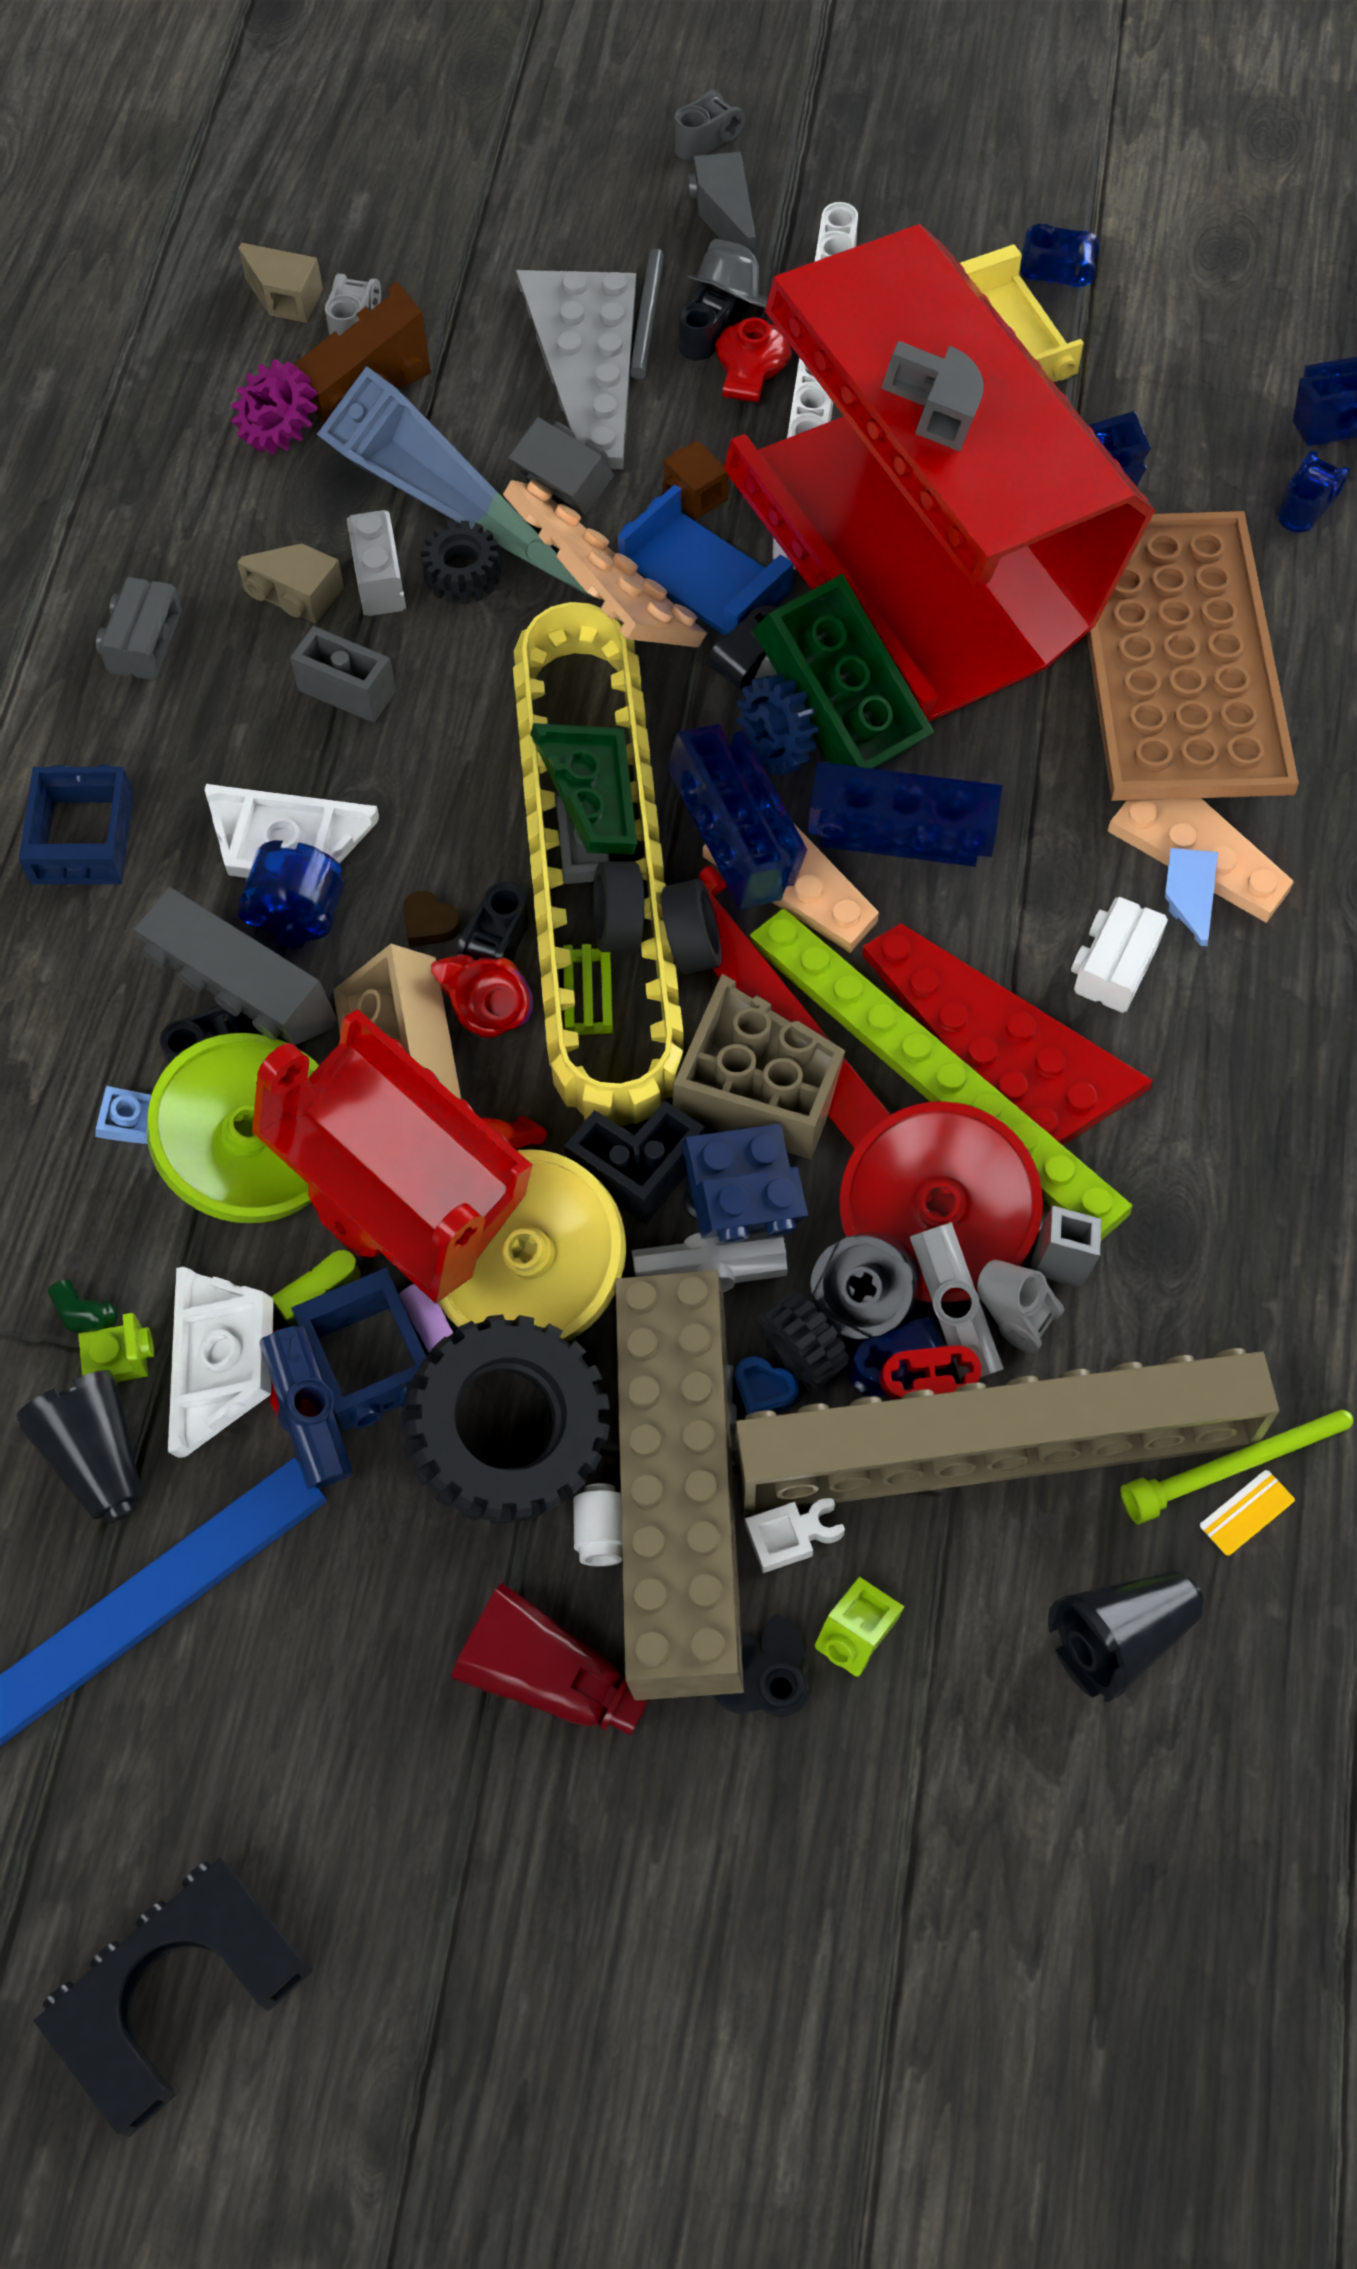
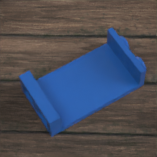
[618,484,793,635]

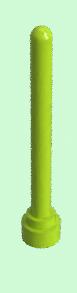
[1121,1410,1353,1525]

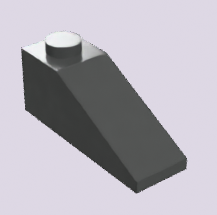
[687,152,756,255]

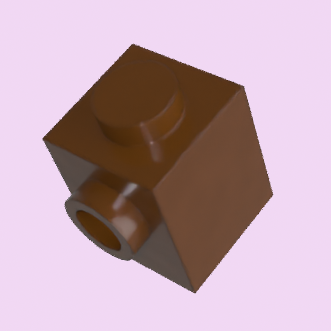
[662,440,729,520]

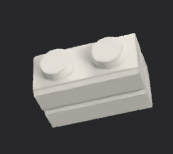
[1071,897,1168,1013]

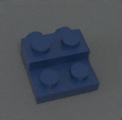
[681,1123,808,1244]

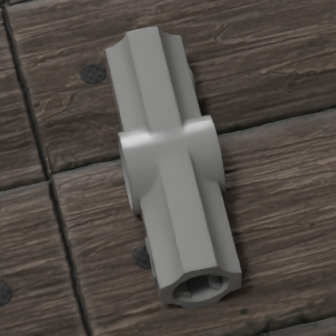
[910,1222,1004,1382]
[632,1232,788,1292]

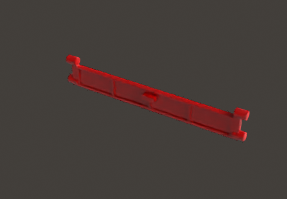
[698,866,890,1149]

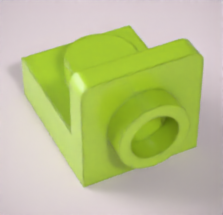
[78,1313,154,1382]
[815,1576,904,1676]

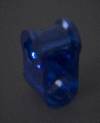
[1020,224,1100,287]
[1278,450,1351,533]
[850,1317,954,1397]

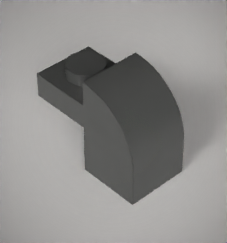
[881,341,984,451]
[1026,1200,1101,1288]

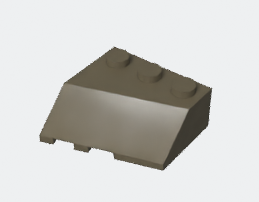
[673,973,845,1160]

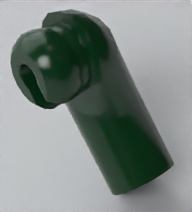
[48,1280,117,1333]

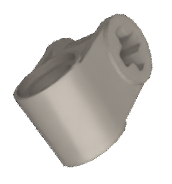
[325,273,381,336]
[977,1260,1064,1353]

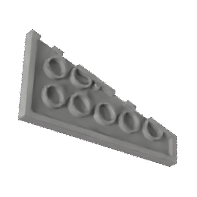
[516,270,636,469]

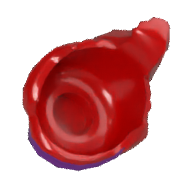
[431,954,533,1038]

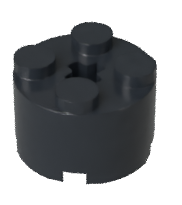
[810,1232,923,1339]

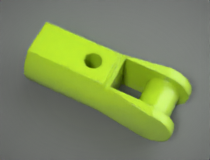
[272,1250,361,1327]

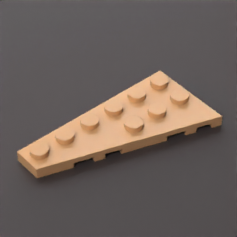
[503,480,707,647]

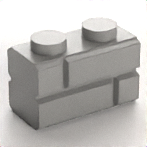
[346,510,406,616]

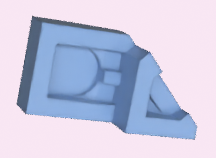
[1165,848,1218,946]

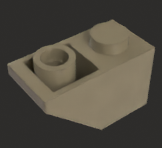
[239,243,323,323]
[237,543,344,624]

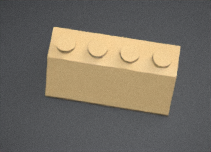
[333,944,461,1099]

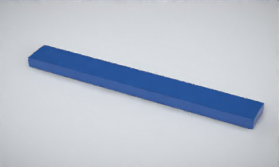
[0,1458,327,1746]

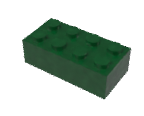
[752,573,935,788]

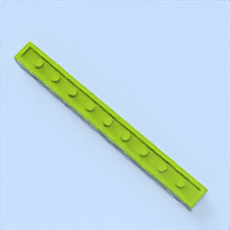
[750,908,1133,1241]

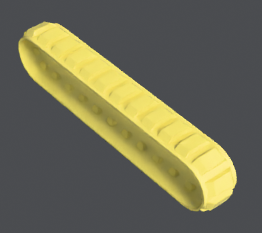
[513,602,684,1126]

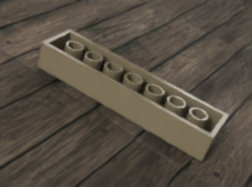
[616,1270,744,1700]

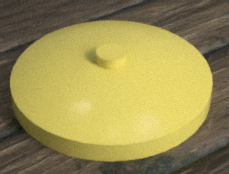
[438,1149,626,1342]

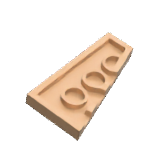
[703,786,879,953]
[1108,798,1294,923]

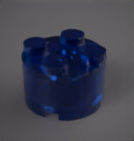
[238,840,346,948]

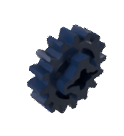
[736,674,818,775]

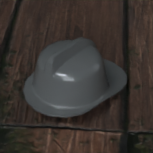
[687,239,768,308]

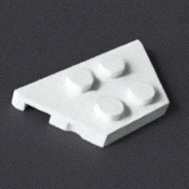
[205,784,379,887]
[168,1267,273,1458]

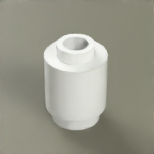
[573,1484,622,1566]

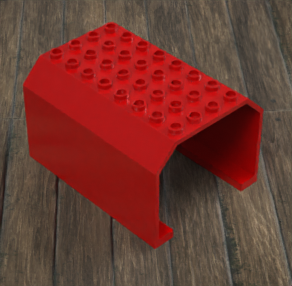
[723,224,1155,722]

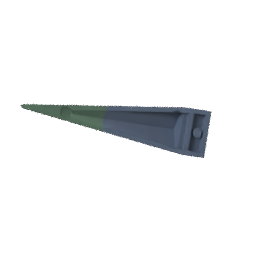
[317,366,594,597]

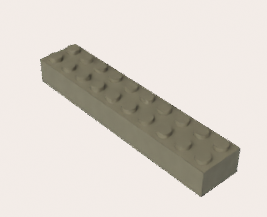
[735,1348,1279,1515]

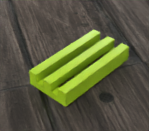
[563,944,613,1035]

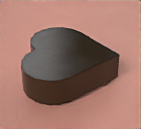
[403,891,460,947]

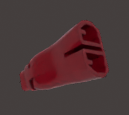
[451,1583,650,1736]

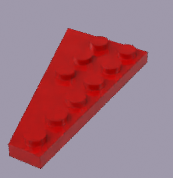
[862,923,1153,1146]

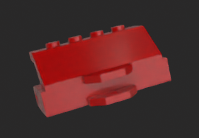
[252,1009,533,1304]

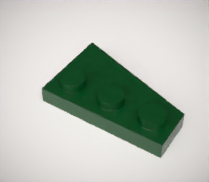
[530,723,637,855]

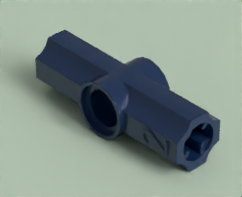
[259,1326,353,1490]

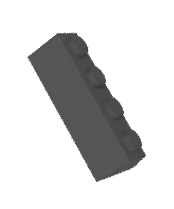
[133,886,338,1045]

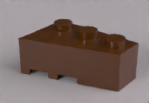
[294,281,431,424]

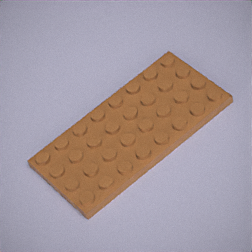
[1087,511,1299,801]

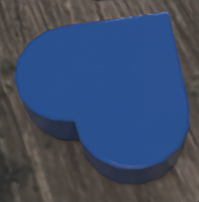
[734,1356,799,1416]

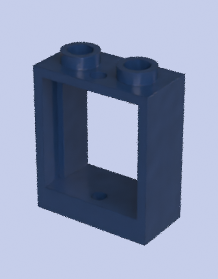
[19,764,134,884]
[291,1268,426,1431]

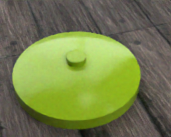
[146,1033,319,1223]

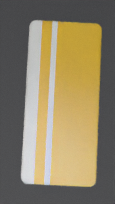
[1200,1470,1295,1556]

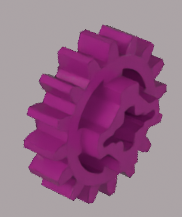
[231,359,317,454]

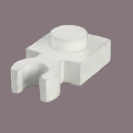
[745,1498,845,1573]

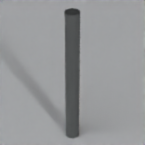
[630,248,664,380]

